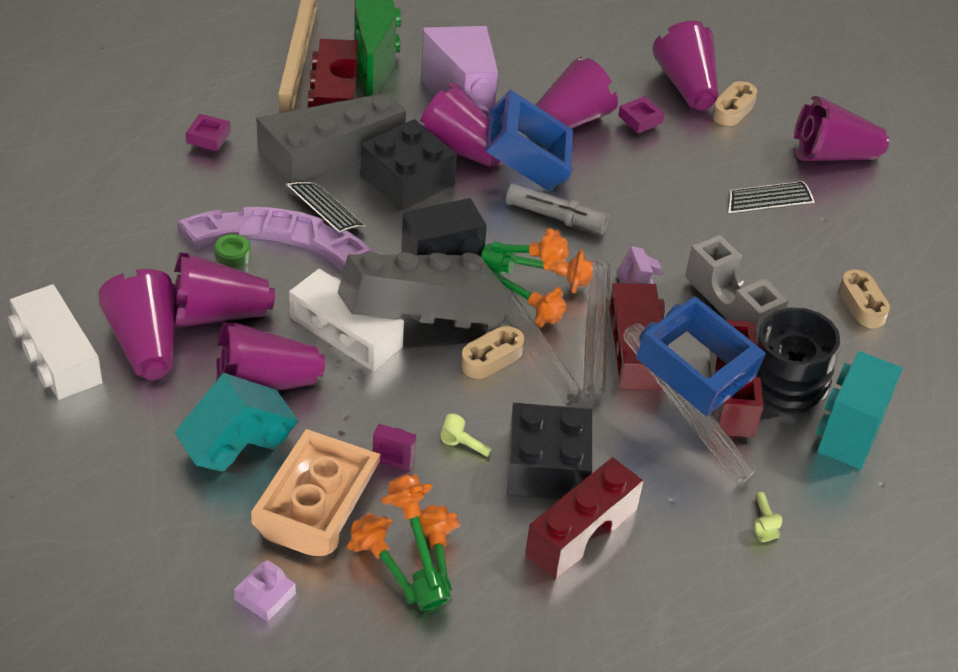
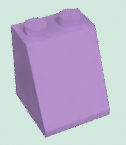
[421,26,498,117]

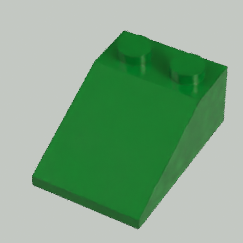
[354,0,401,97]

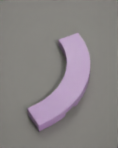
[177,207,373,273]

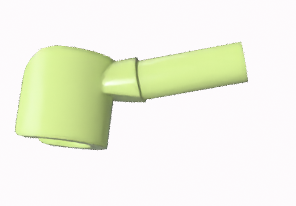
[440,414,492,457]
[754,492,782,542]

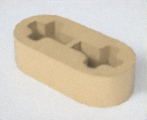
[712,81,758,126]
[839,269,890,329]
[461,326,524,379]

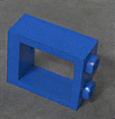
[486,89,574,192]
[636,296,766,416]

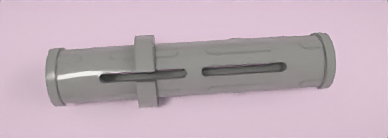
[506,183,609,234]

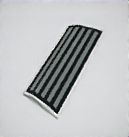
[728,181,815,213]
[286,182,367,233]

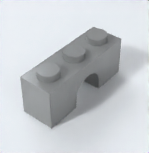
[685,234,788,340]

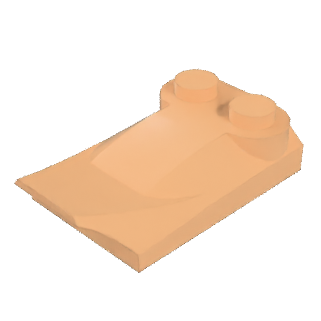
[251,429,380,556]

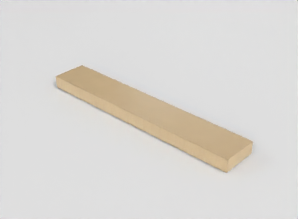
[278,0,317,113]

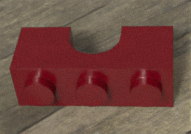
[308,38,358,108]
[709,320,764,438]
[525,457,644,580]

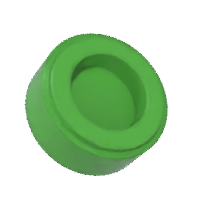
[214,234,251,268]

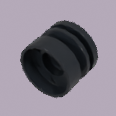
[756,307,840,409]

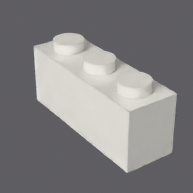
[289,268,404,372]
[7,284,103,400]

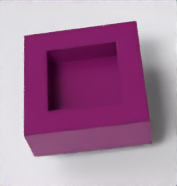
[618,96,665,133]
[186,113,231,151]
[372,424,417,472]

